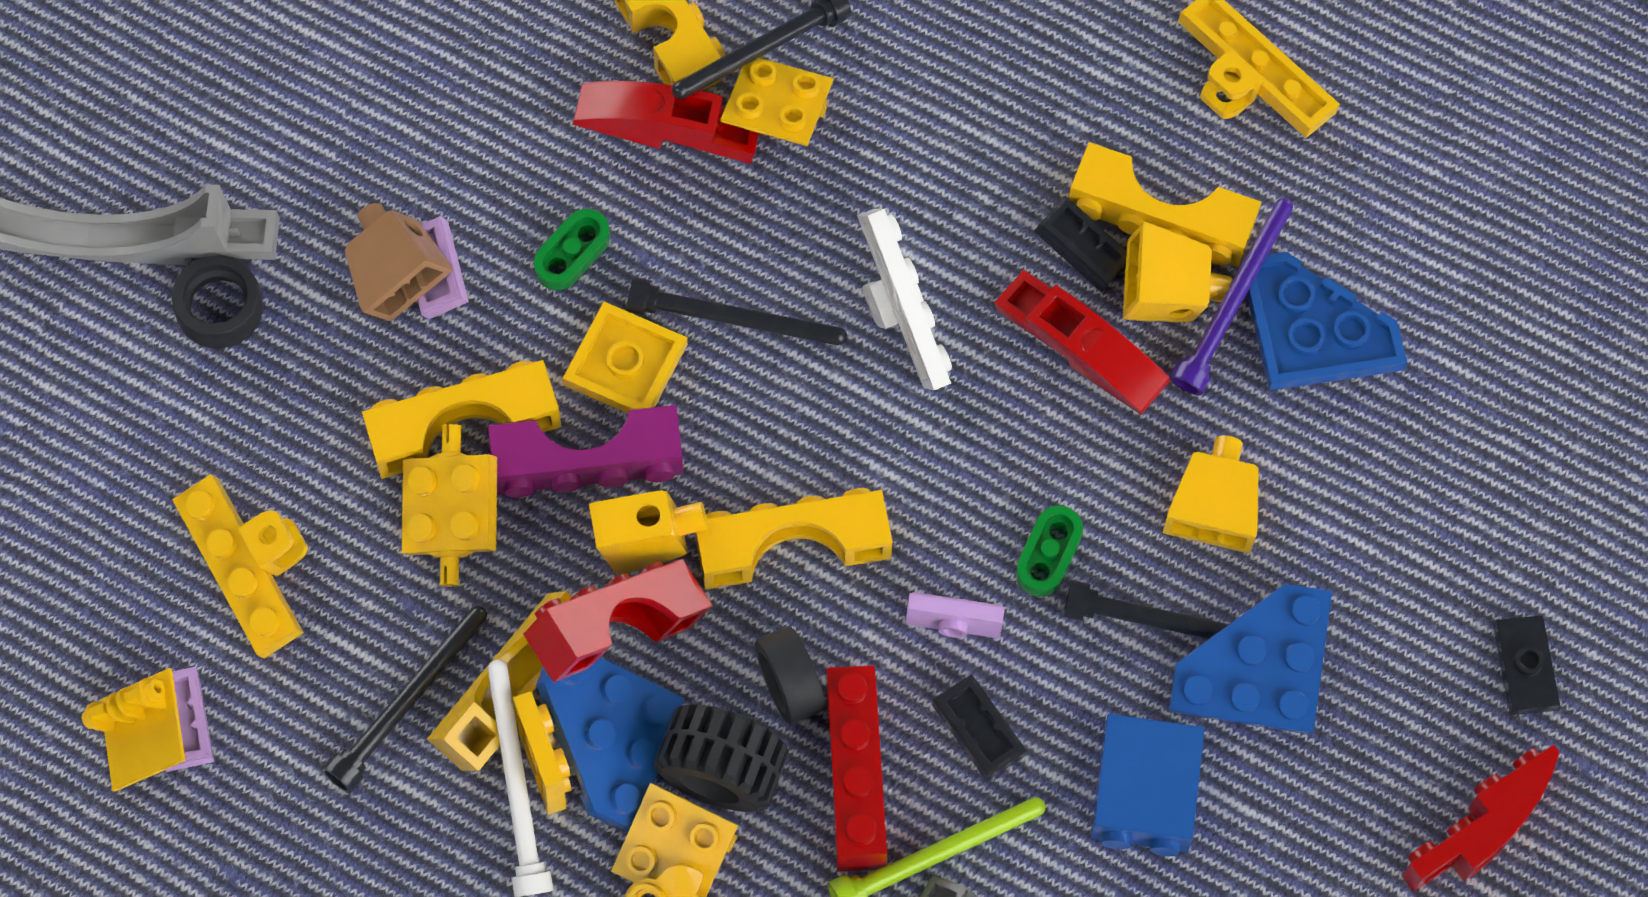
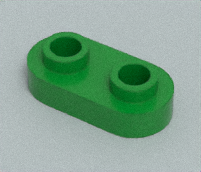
[534,209,610,290]
[1016,505,1083,597]

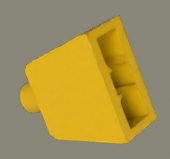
[1122,222,1233,322]
[1163,435,1259,553]
[589,490,708,576]

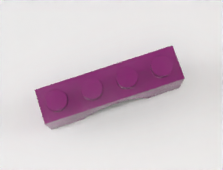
[488,405,683,498]

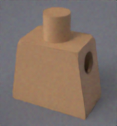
[345,203,453,321]

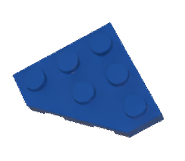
[1240,252,1408,391]
[1168,584,1332,735]
[536,658,684,833]

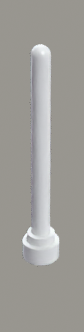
[488,660,553,897]

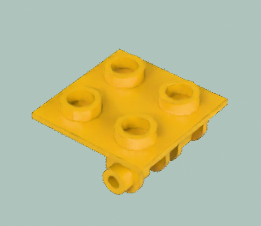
[721,58,834,146]
[82,668,185,792]
[611,783,739,897]

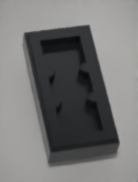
[1034,196,1127,292]
[1493,615,1560,715]
[932,674,1027,782]

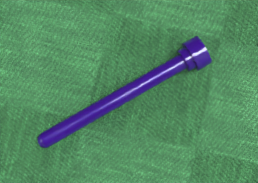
[1169,198,1293,396]

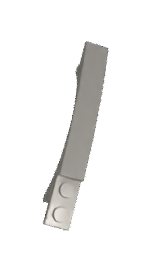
[0,184,280,266]

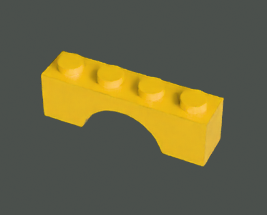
[1069,142,1262,268]
[362,360,562,479]
[695,488,893,590]
[427,591,572,771]

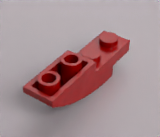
[572,81,759,164]
[994,269,1170,415]
[1402,744,1560,892]

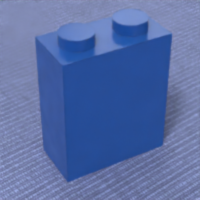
[1091,714,1205,856]

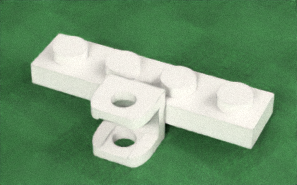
[857,209,952,390]

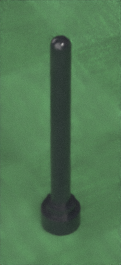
[672,0,851,99]
[626,277,847,345]
[1063,580,1229,639]
[321,606,487,794]

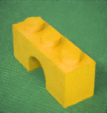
[613,0,725,91]

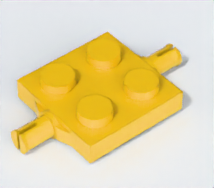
[402,424,497,587]

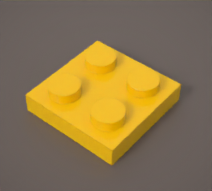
[562,302,688,414]
[513,691,572,815]

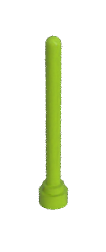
[827,797,1046,897]

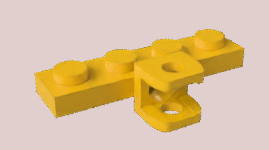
[1178,0,1340,138]
[172,474,308,659]

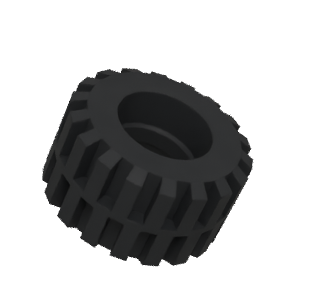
[654,705,789,812]

